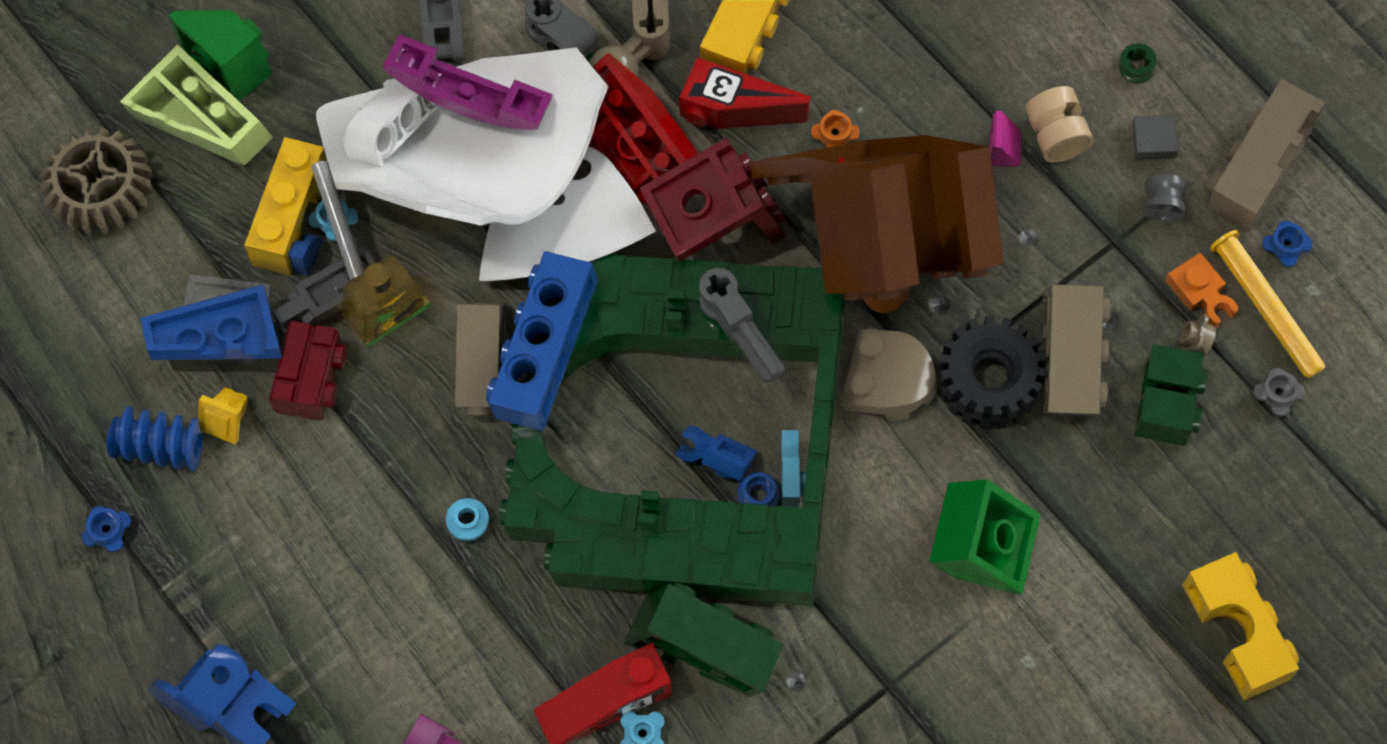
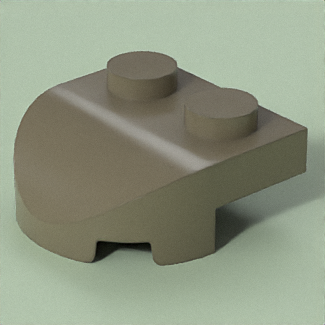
[840,328,939,422]

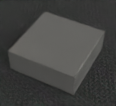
[1132,115,1178,159]

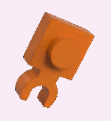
[1165,253,1238,328]

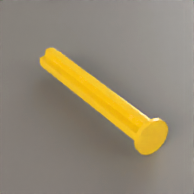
[1210,230,1325,378]

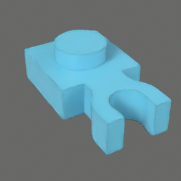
[781,430,806,507]

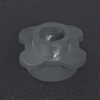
[1253,368,1305,417]

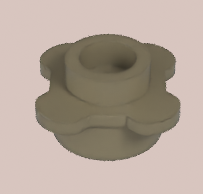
[1179,313,1216,357]

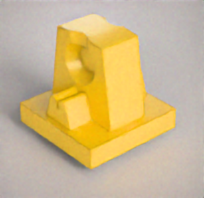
[198,387,248,444]

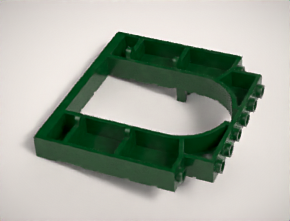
[499,254,846,606]

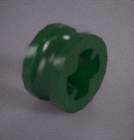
[1119,43,1157,83]

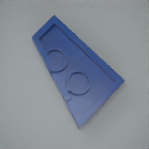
[140,285,283,360]

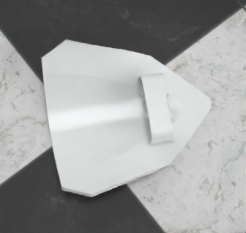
[316,47,609,225]

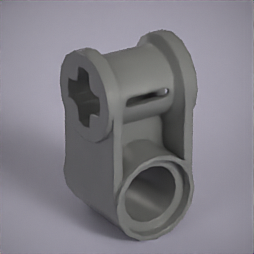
[525,0,599,56]

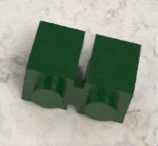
[1134,344,1208,446]

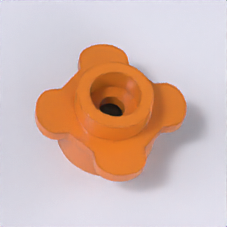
[811,110,860,147]

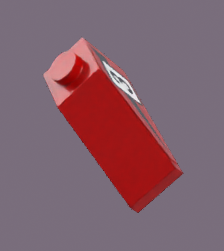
[679,57,811,129]
[533,643,672,744]

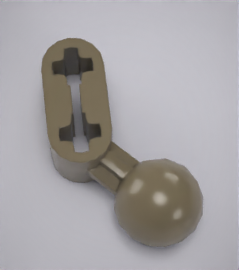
[590,0,671,77]

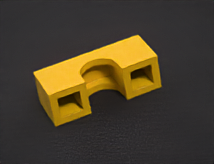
[244,137,329,276]
[1182,552,1299,701]

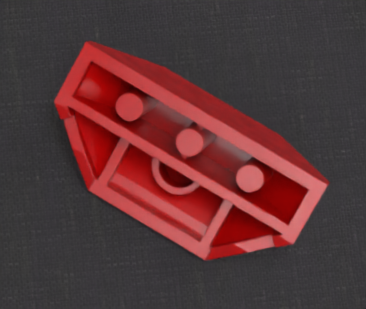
[588,53,698,203]

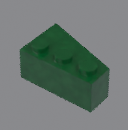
[623,583,784,697]

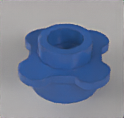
[1262,221,1312,267]
[82,506,131,552]

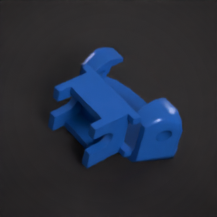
[148,644,296,744]

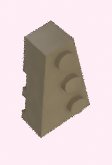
[1206,78,1325,232]
[1042,284,1110,416]

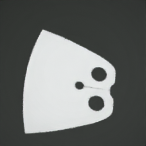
[479,147,656,281]

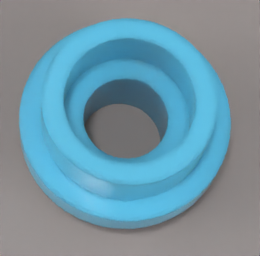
[446,498,489,541]

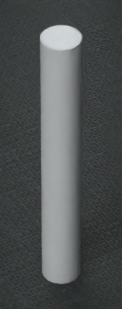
[311,161,366,282]

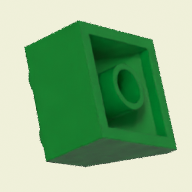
[168,10,272,102]
[929,479,1041,594]

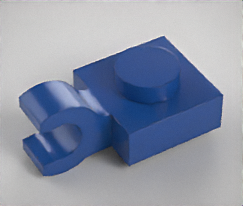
[676,426,758,481]

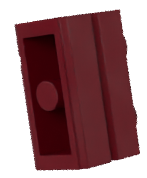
[269,321,347,421]

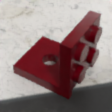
[640,138,787,261]

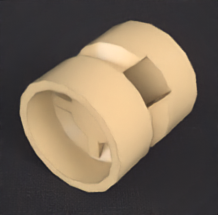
[1025,86,1094,162]

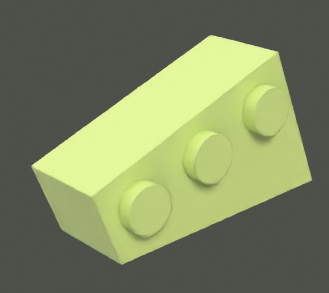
[120,44,273,166]

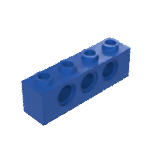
[486,251,598,432]

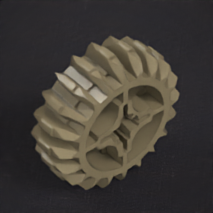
[40,126,153,236]

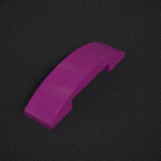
[383,34,553,130]

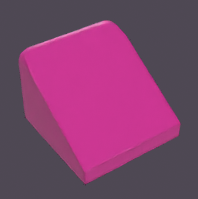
[990,111,1021,167]

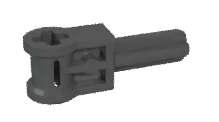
[699,268,785,383]

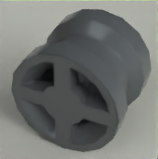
[1143,174,1187,222]

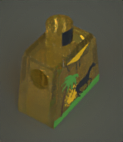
[342,255,431,349]

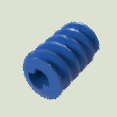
[106,406,203,472]

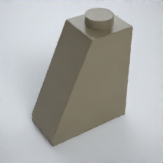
[455,303,507,415]

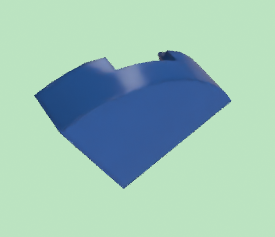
[288,233,323,276]

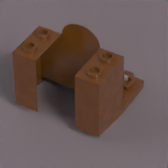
[750,135,1004,313]

